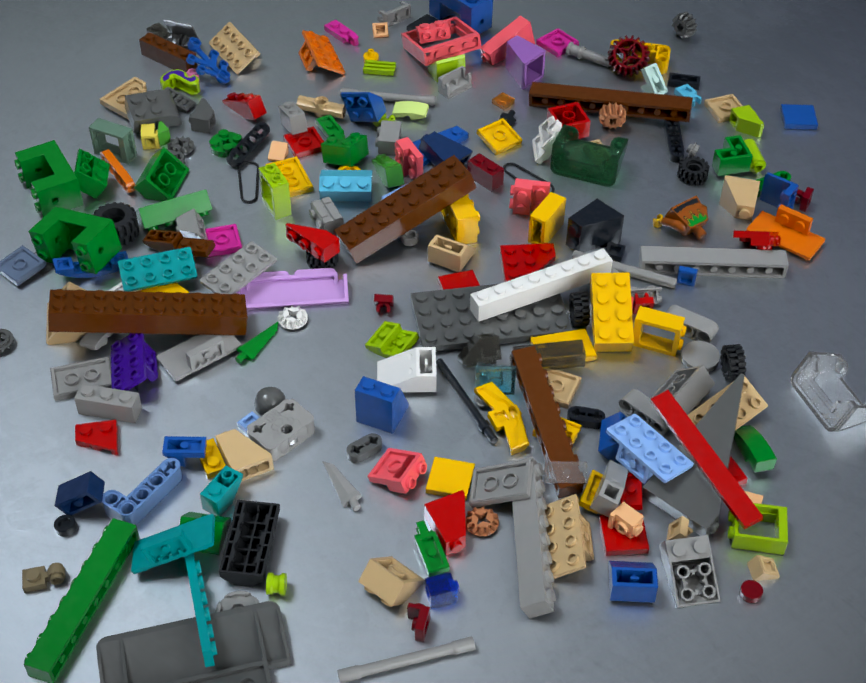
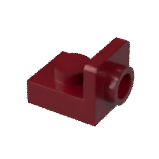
[407,603,431,642]

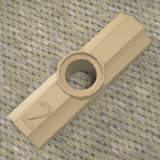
[296,95,346,119]

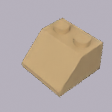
[358,556,425,607]

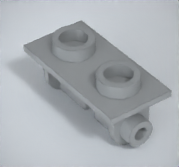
[631,286,662,305]

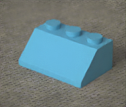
[319,170,373,202]

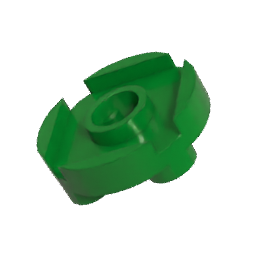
[209,129,243,158]

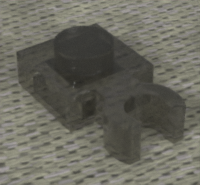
[146,23,171,39]

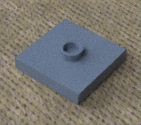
[0,245,47,286]

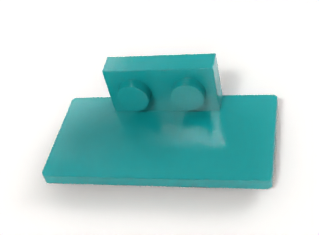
[118,247,198,292]
[131,513,215,574]

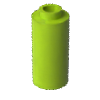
[744,139,766,173]

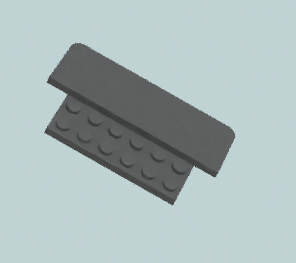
[96,601,292,683]

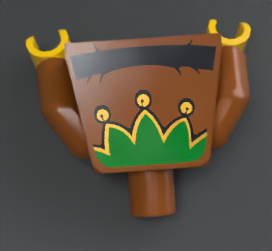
[652,196,708,240]

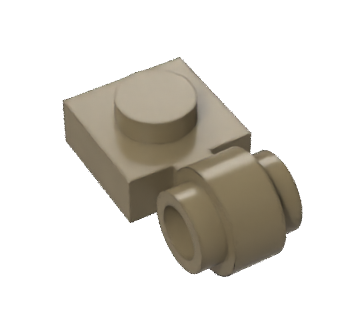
[22,563,66,593]

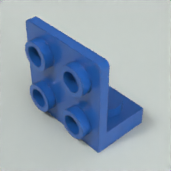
[760,172,799,212]

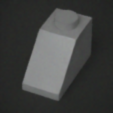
[176,209,208,240]

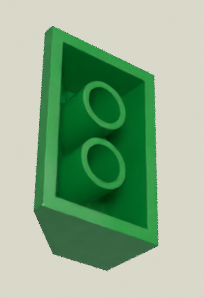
[133,147,189,201]

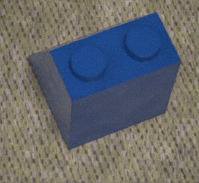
[355,376,409,434]

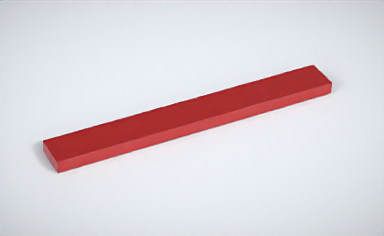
[651,390,763,530]

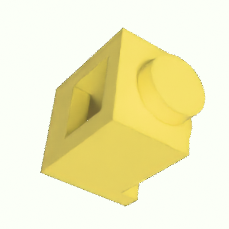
[141,123,160,150]

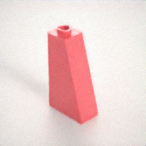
[480,15,535,65]

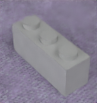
[74,384,142,423]

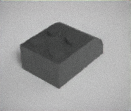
[125,90,182,133]

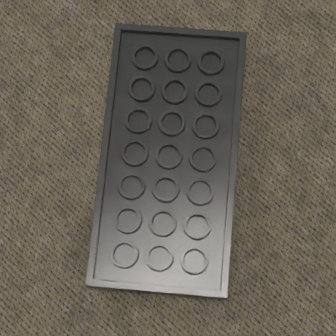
[410,283,573,351]

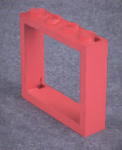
[401,16,481,66]

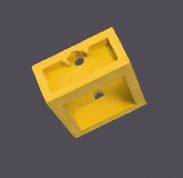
[633,306,687,357]

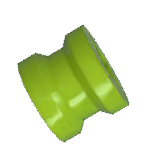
[266,572,287,596]

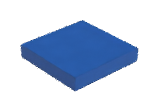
[780,104,818,130]

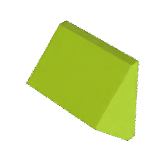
[427,54,466,83]

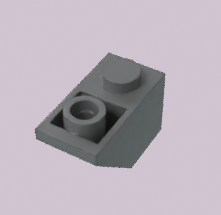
[189,98,216,134]

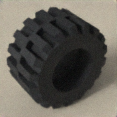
[92,202,139,247]

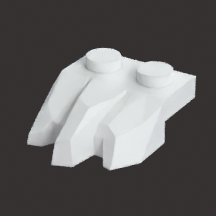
[532,115,562,164]

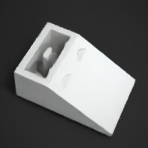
[377,347,437,392]

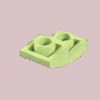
[392,101,429,120]

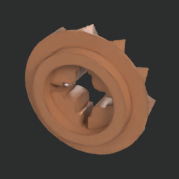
[465,506,499,537]

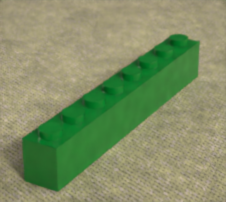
[23,518,140,683]

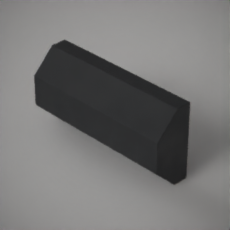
[219,500,280,587]

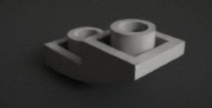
[80,332,113,350]

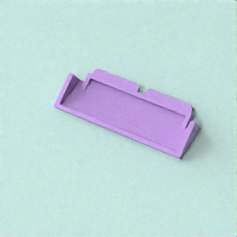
[236,268,349,310]

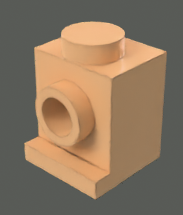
[608,502,644,539]

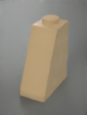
[216,429,274,481]

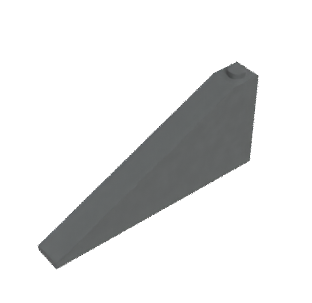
[643,373,745,536]

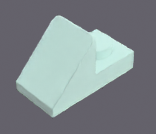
[641,63,668,94]

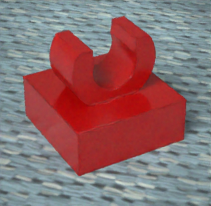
[632,293,654,315]

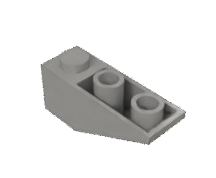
[590,460,628,518]

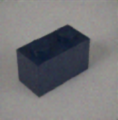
[54,471,105,516]

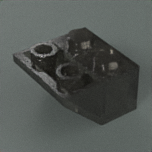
[457,333,502,367]

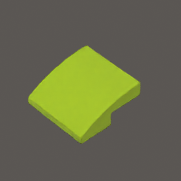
[365,321,419,358]

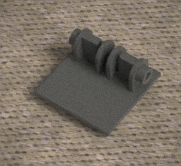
[164,20,199,48]

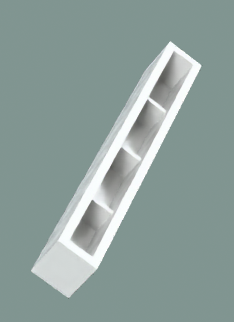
[470,248,613,322]

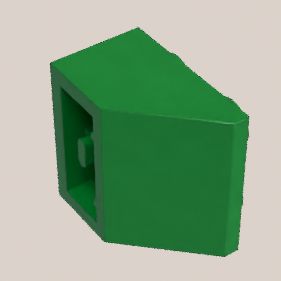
[74,148,110,199]

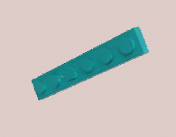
[185,553,218,667]

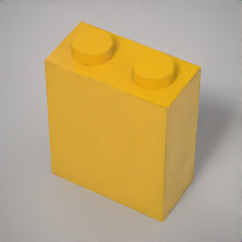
[528,192,566,244]

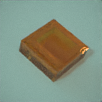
[492,92,515,110]

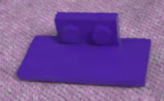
[111,333,158,391]

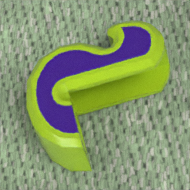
[160,69,200,95]

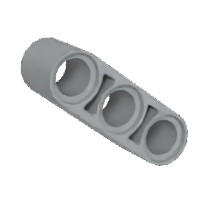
[666,305,719,343]
[618,389,670,436]

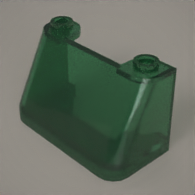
[550,124,629,187]

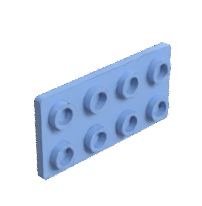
[606,414,694,485]

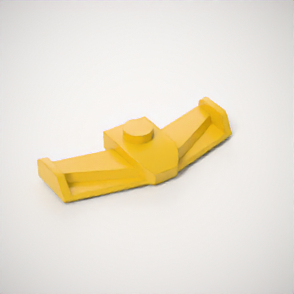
[474,382,529,455]

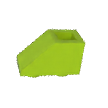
[729,105,764,138]

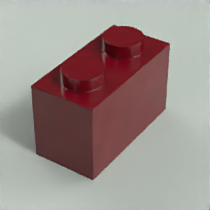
[467,153,504,192]

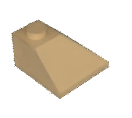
[719,175,760,221]

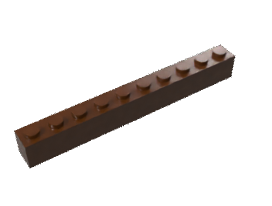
[529,82,693,122]

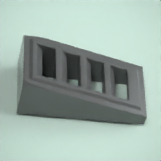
[164,87,196,113]

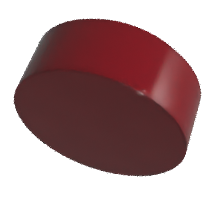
[739,580,763,603]

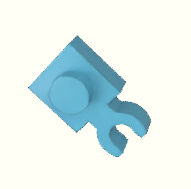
[674,84,702,107]

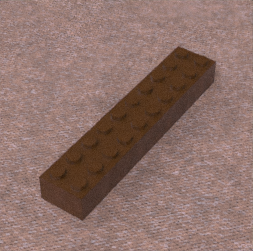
[48,289,247,335]

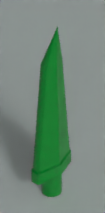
[235,322,278,364]

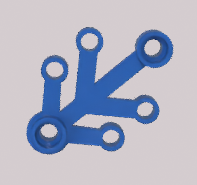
[186,37,230,84]

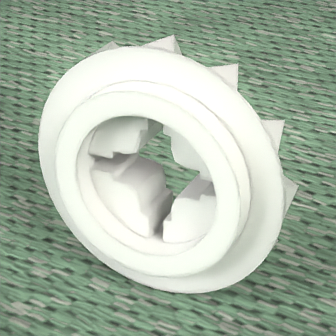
[278,305,308,330]

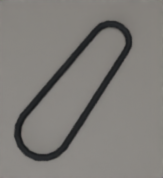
[238,161,259,203]
[503,163,555,193]

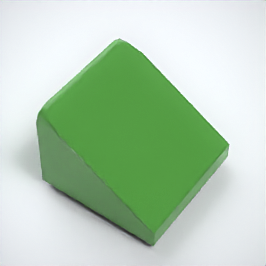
[158,121,171,146]

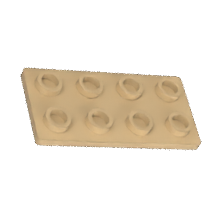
[209,22,261,75]
[688,377,768,431]
[545,494,594,579]

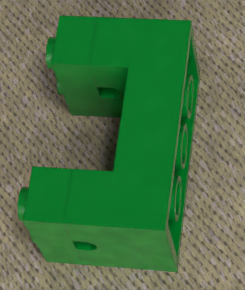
[14,140,84,217]
[28,206,122,274]

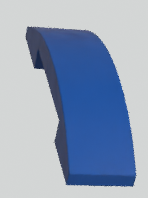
[52,251,129,278]

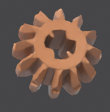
[599,102,626,129]

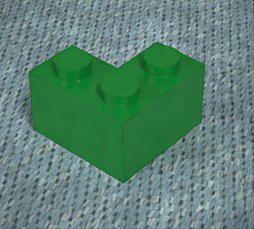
[321,132,369,167]
[712,135,753,176]

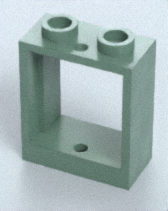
[89,118,137,164]

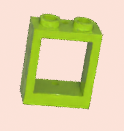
[258,163,292,220]
[728,503,788,555]

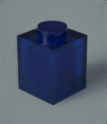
[425,572,460,609]

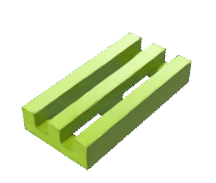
[363,60,396,76]

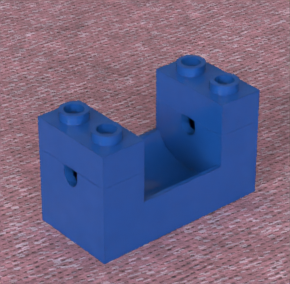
[429,0,493,34]

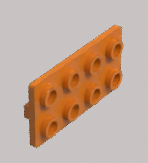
[298,30,345,75]
[746,204,825,260]

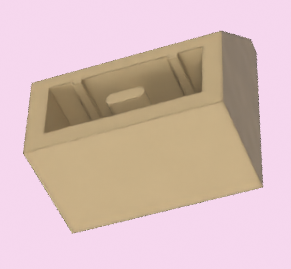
[428,235,476,272]

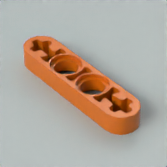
[100,149,136,194]

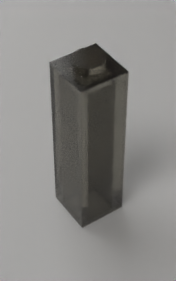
[509,339,586,371]

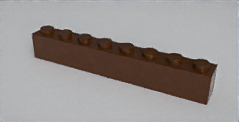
[511,345,586,498]

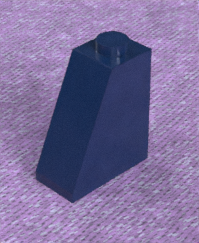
[418,131,473,166]

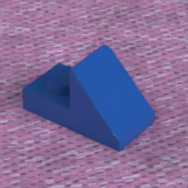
[162,436,207,467]

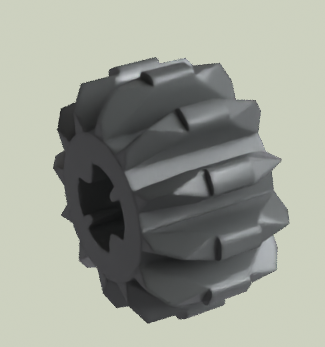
[671,12,698,39]

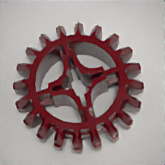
[608,35,650,77]

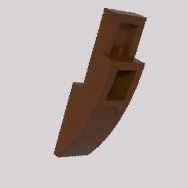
[142,229,216,261]

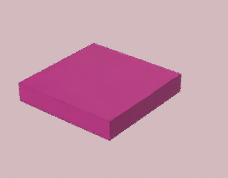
[536,28,579,57]
[206,224,242,258]

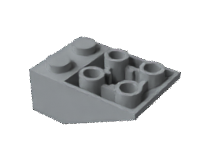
[659,535,721,608]

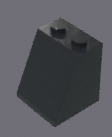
[566,199,624,252]

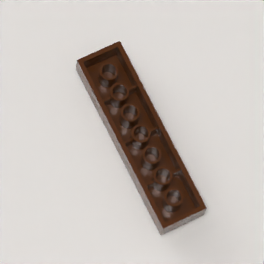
[334,155,477,264]

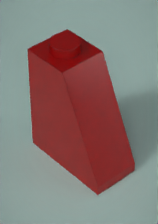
[424,490,466,555]

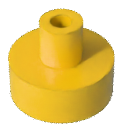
[363,49,379,63]

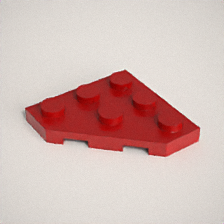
[500,243,556,282]

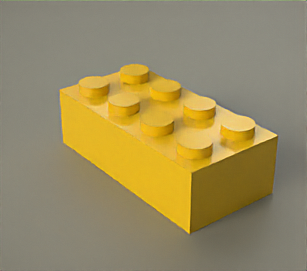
[440,194,480,244]
[590,272,634,352]

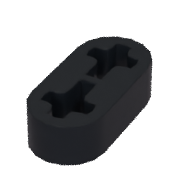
[567,406,605,429]

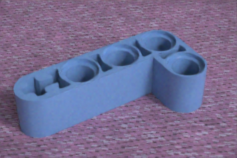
[102,458,183,525]

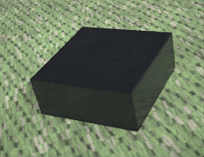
[605,242,626,262]

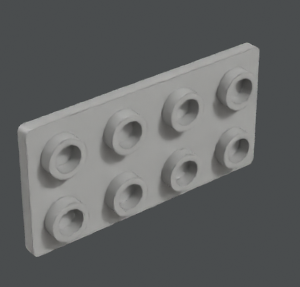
[199,241,277,294]
[156,335,241,381]

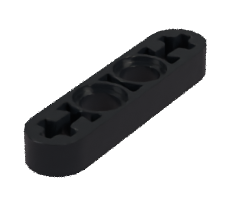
[663,120,684,163]
[226,122,270,167]

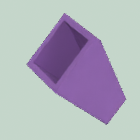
[506,35,546,90]

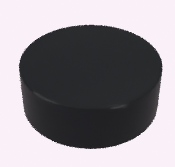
[54,515,77,537]

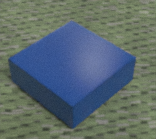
[677,266,698,286]

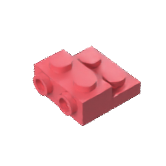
[415,20,451,44]
[394,137,423,180]
[509,178,551,216]
[367,448,427,494]

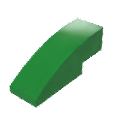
[734,425,777,473]

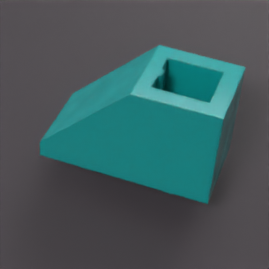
[200,465,243,516]

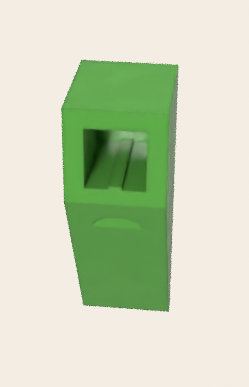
[371,154,405,188]

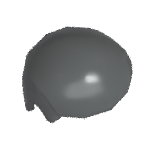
[254,387,286,415]

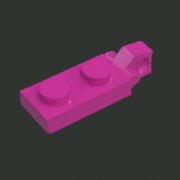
[324,20,359,46]

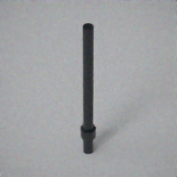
[436,358,498,444]

